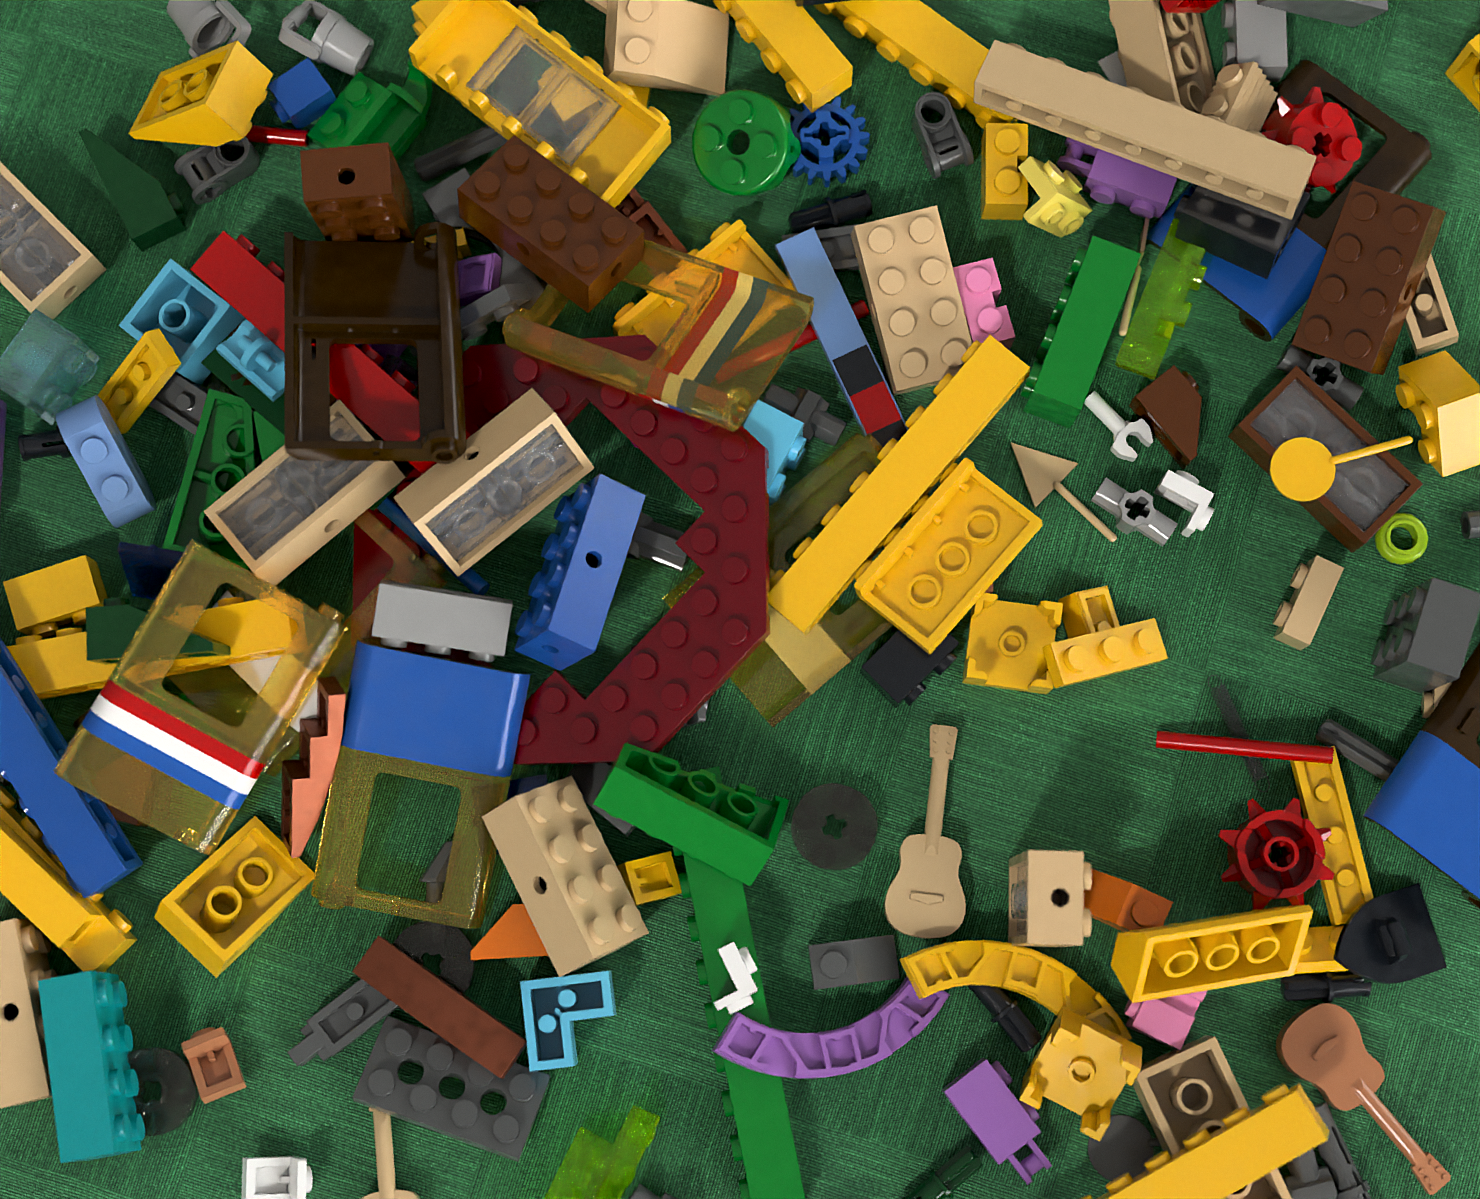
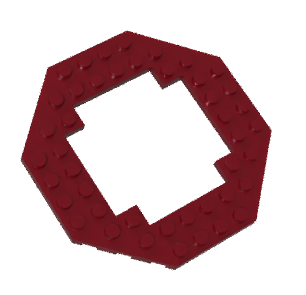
[352,335,770,765]

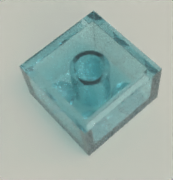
[0,309,100,426]

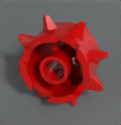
[1261,87,1362,194]
[1218,798,1334,910]

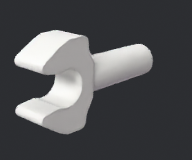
[1084,391,1153,462]

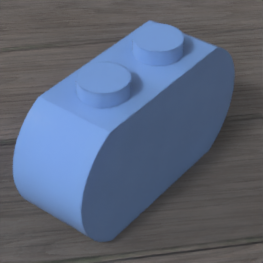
[55,395,157,528]

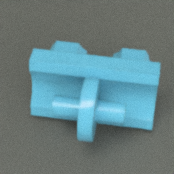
[216,319,285,402]

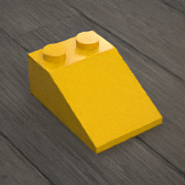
[128,40,273,147]
[154,816,317,978]

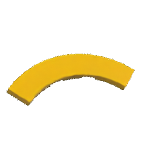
[899,940,1132,1040]

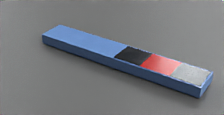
[775,227,908,466]

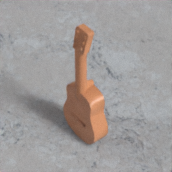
[1276,1003,1451,1195]

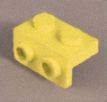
[1018,156,1093,238]

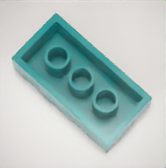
[38,971,145,1163]

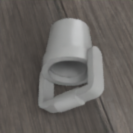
[167,0,251,58]
[278,0,374,76]

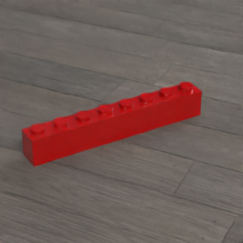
[190,230,472,474]

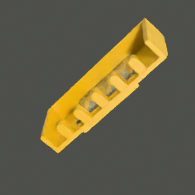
[408,0,671,208]

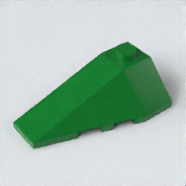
[162,388,255,574]

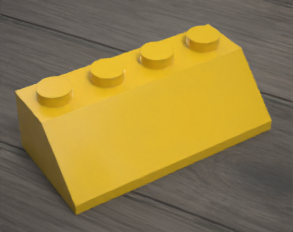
[1110,905,1313,1003]

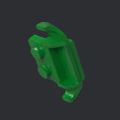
[307,59,432,161]

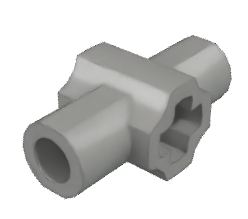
[1091,478,1178,547]

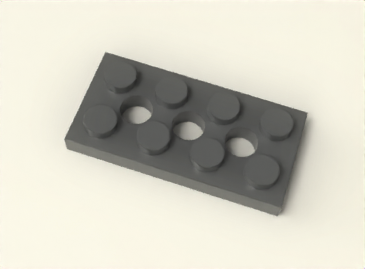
[352,1016,551,1162]

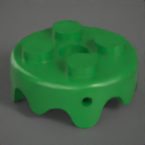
[692,89,801,197]

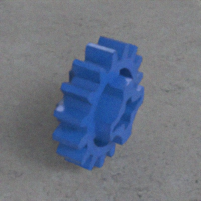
[789,96,870,187]

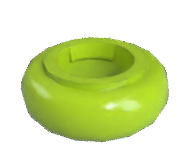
[1374,512,1428,565]

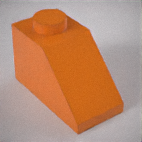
[1083,868,1173,932]
[471,904,549,960]

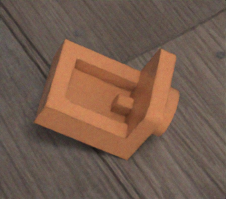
[181,1027,247,1104]

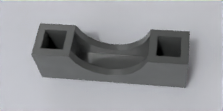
[422,168,558,342]

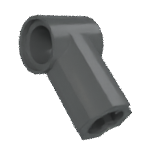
[626,512,689,573]

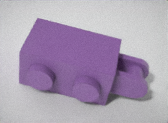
[1057,137,1177,218]
[941,1058,1052,1185]

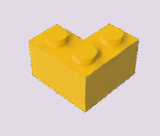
[1396,350,1480,477]

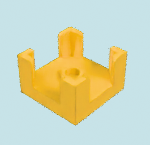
[962,593,1063,695]
[1019,1007,1143,1142]

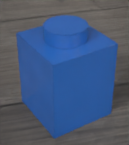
[268,57,336,130]

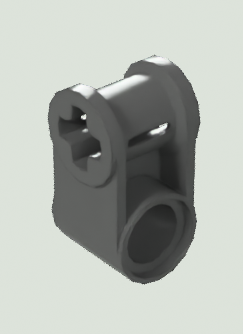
[911,92,974,179]
[174,136,260,204]

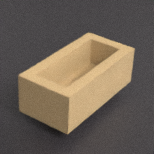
[1272,555,1344,651]

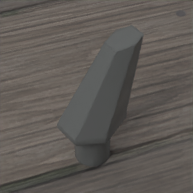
[419,840,461,904]

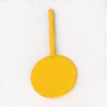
[1270,436,1413,502]

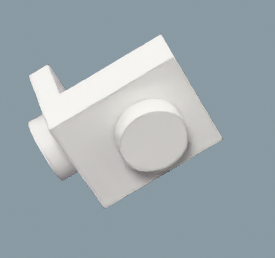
[1154,470,1215,538]
[714,942,758,1014]
[241,1156,312,1199]

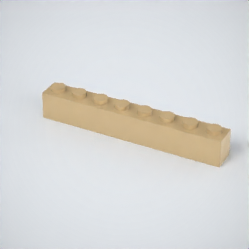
[973,40,1317,220]

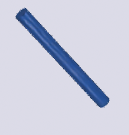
[377,496,490,595]

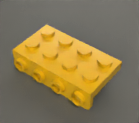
[612,219,799,360]
[854,457,1043,655]

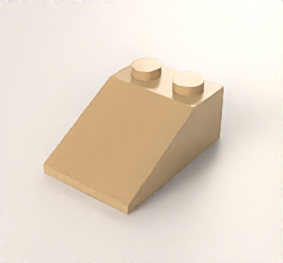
[603,0,729,96]

